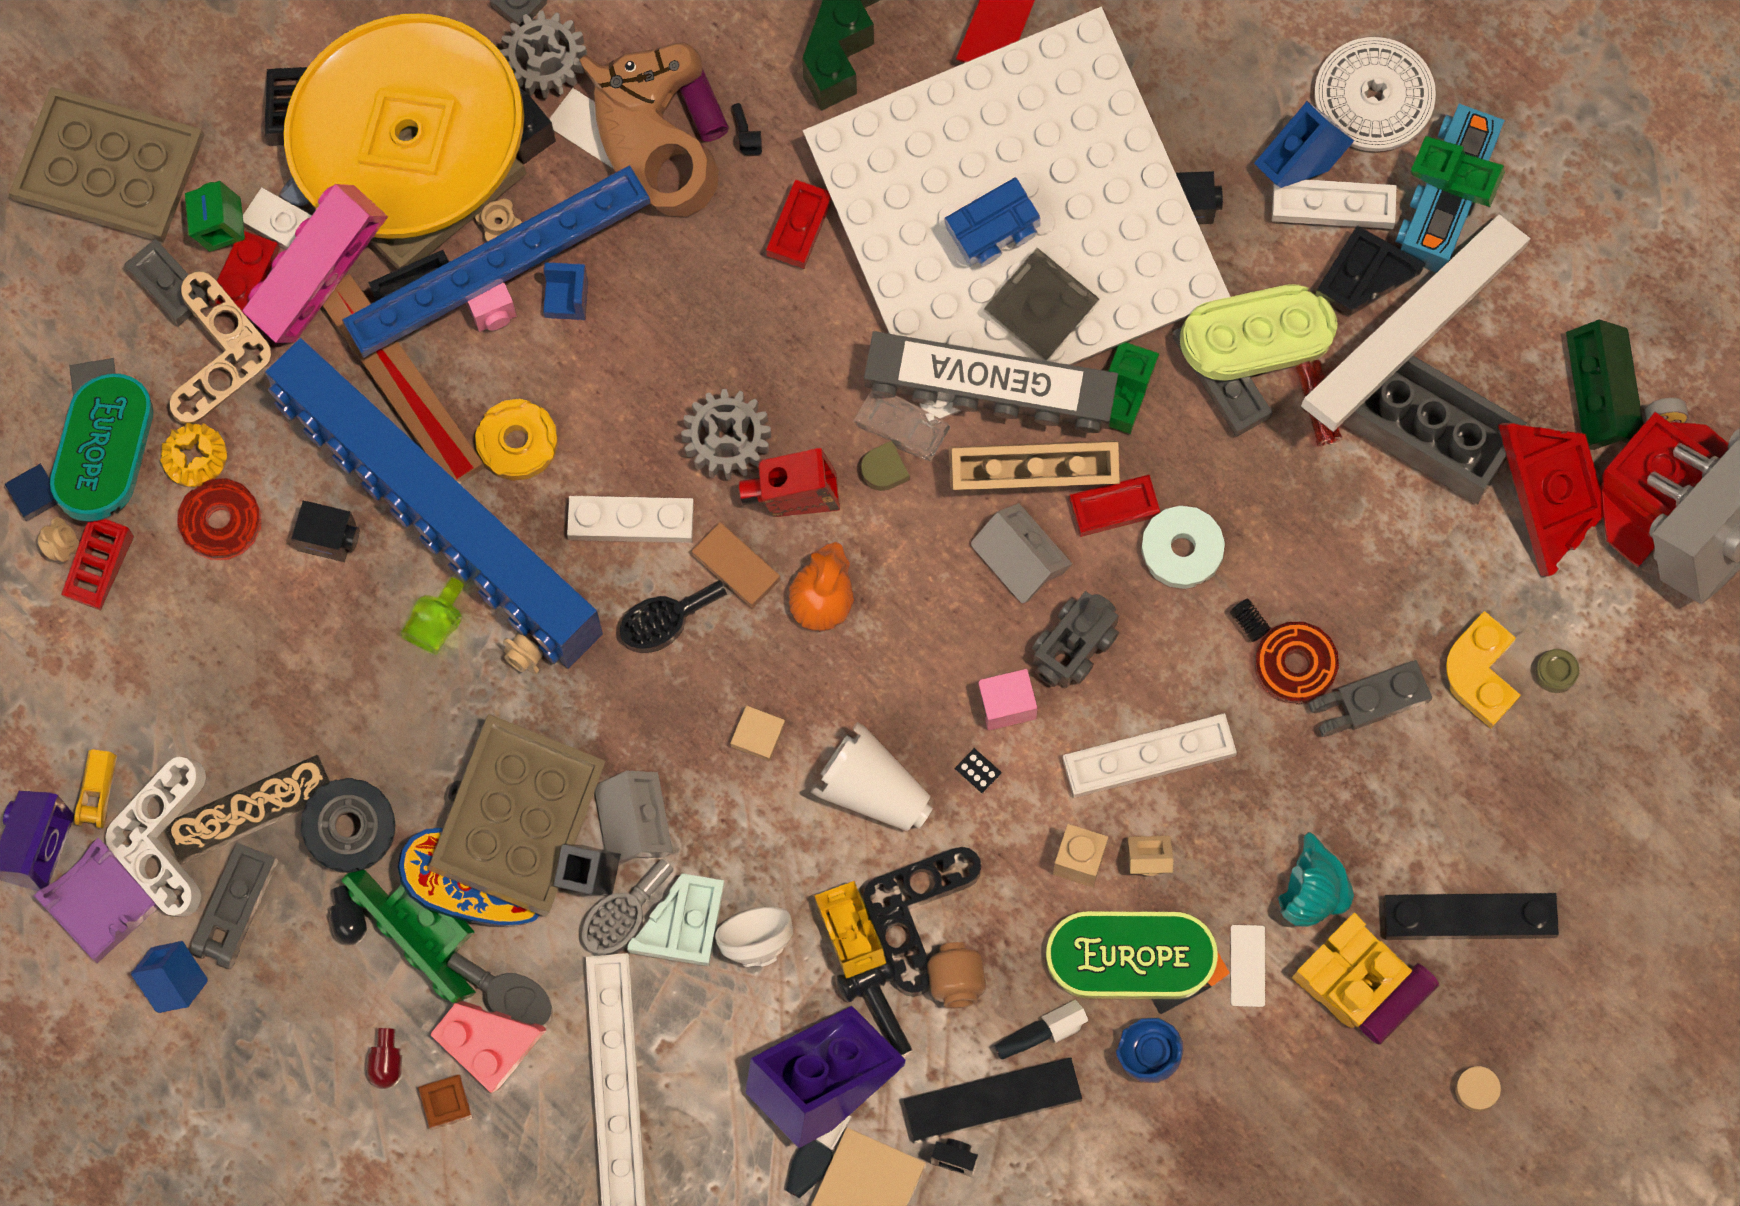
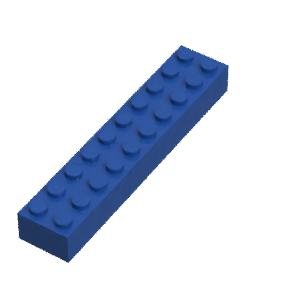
[265,338,603,669]

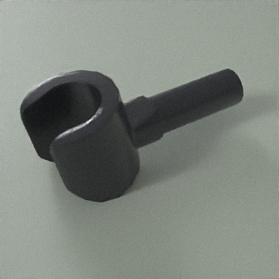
[732,103,762,155]

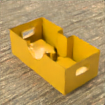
[814,881,886,979]

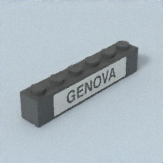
[864,331,1118,433]

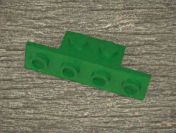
[342,870,476,1003]

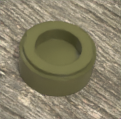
[1535,649,1579,693]

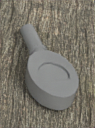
[582,859,674,956]

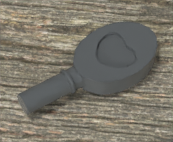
[447,952,553,1028]

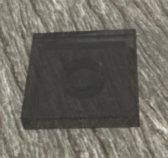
[984,247,1100,361]

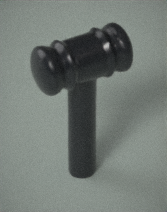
[836,955,913,1056]

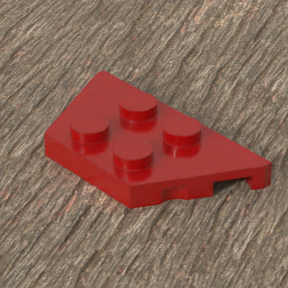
[1498,423,1603,577]

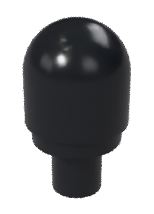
[329,886,367,945]

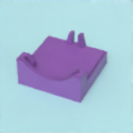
[33,838,159,963]

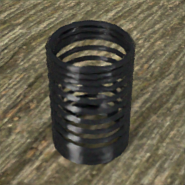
[1230,598,1271,642]

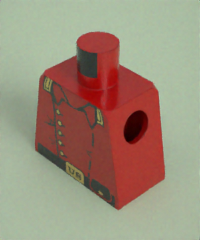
[739,448,840,517]

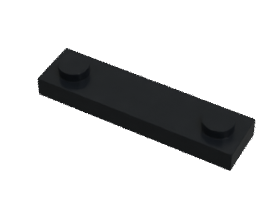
[1384,893,1559,940]

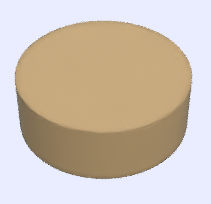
[1455,1066,1501,1112]

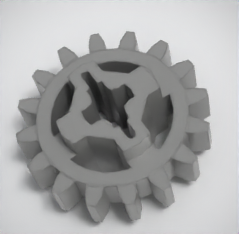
[500,11,587,98]
[681,389,771,480]

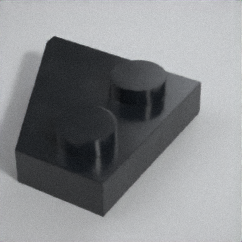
[1315,225,1425,316]

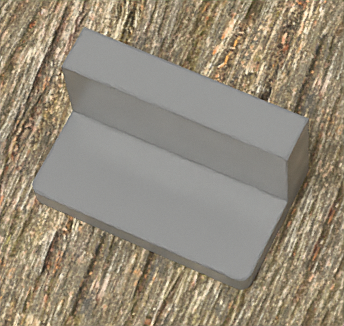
[971,503,1072,603]
[595,771,673,865]

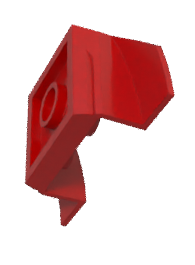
[1601,412,1729,568]

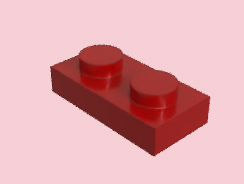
[766,179,832,269]
[208,231,280,318]

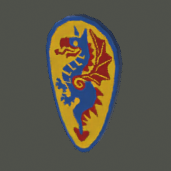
[397,828,539,927]

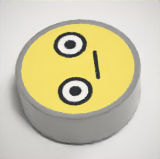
[1645,398,1689,423]

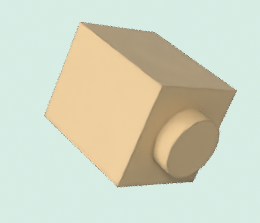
[1053,824,1108,887]

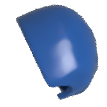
[1116,1018,1184,1083]

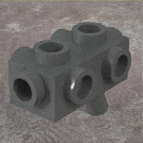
[1032,591,1119,688]

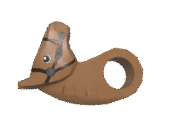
[579,42,719,217]

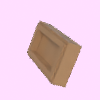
[691,522,781,609]

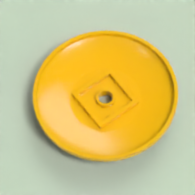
[284,13,524,239]

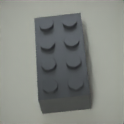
[1342,356,1527,505]

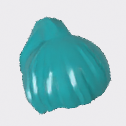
[1278,832,1354,927]

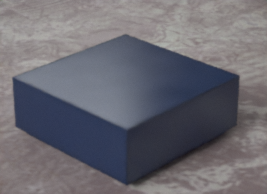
[5,463,57,521]

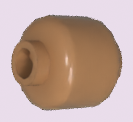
[927,942,986,1009]

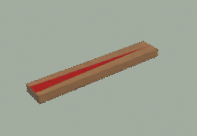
[322,274,485,484]

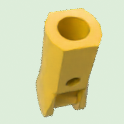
[74,749,117,829]

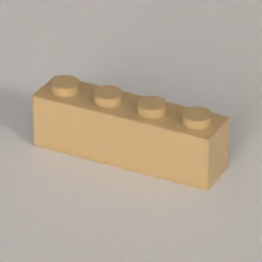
[949,440,1120,490]

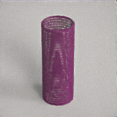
[680,68,729,141]
[1359,963,1439,1045]

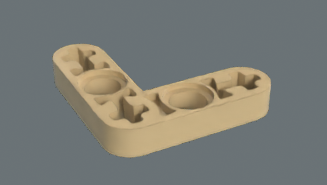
[170,272,271,424]

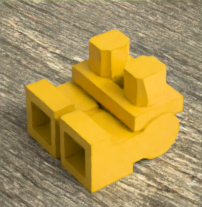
[1292,912,1412,1028]

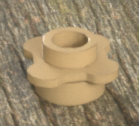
[475,199,522,242]
[38,517,80,562]
[503,634,543,674]

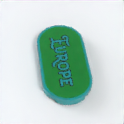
[50,374,154,521]

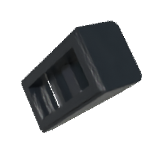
[265,67,307,146]

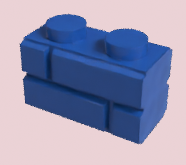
[945,177,1041,267]

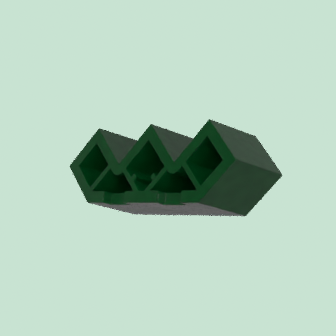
[802,0,881,111]

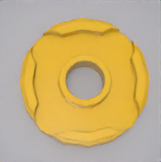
[475,399,558,481]

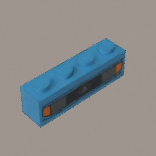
[1395,104,1505,273]

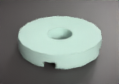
[1141,506,1225,589]

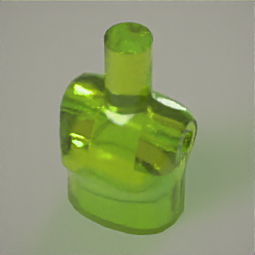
[400,577,464,655]

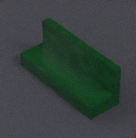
[1566,319,1643,450]

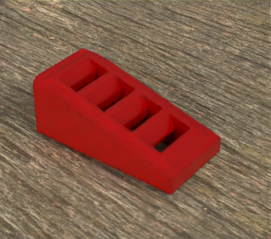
[61,518,134,611]

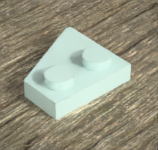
[627,873,725,966]

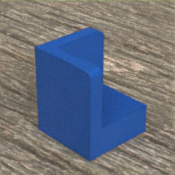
[544,263,588,320]
[131,941,208,1013]

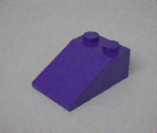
[746,1006,906,1148]

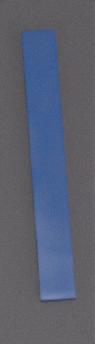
[342,165,651,358]

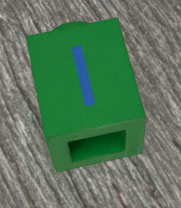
[185,181,245,252]

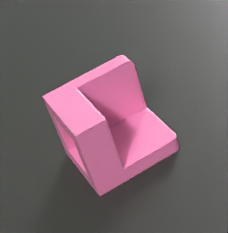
[979,669,1037,730]

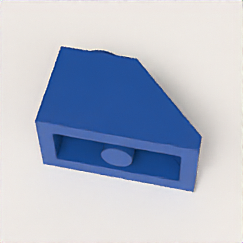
[1254,101,1354,188]

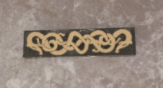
[164,754,330,865]

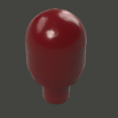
[367,1028,403,1089]

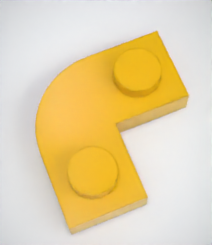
[1446,611,1521,729]

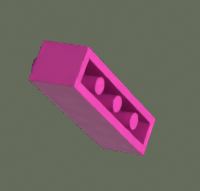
[242,184,388,343]

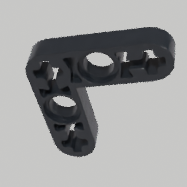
[864,847,981,997]

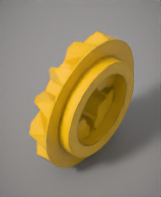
[160,423,227,487]

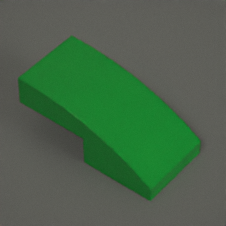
[1411,136,1505,207]
[1109,342,1159,434]

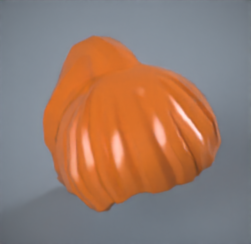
[789,542,854,632]

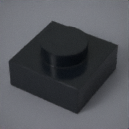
[931,1138,978,1177]

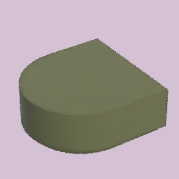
[861,441,910,491]

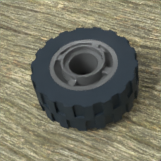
[301,778,395,873]

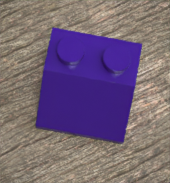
[0,791,75,892]

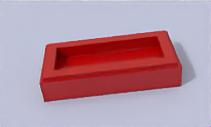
[1069,474,1161,537]

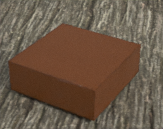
[418,1074,473,1130]

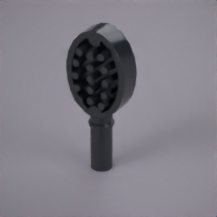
[620,580,727,653]

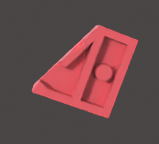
[430,1001,547,1093]

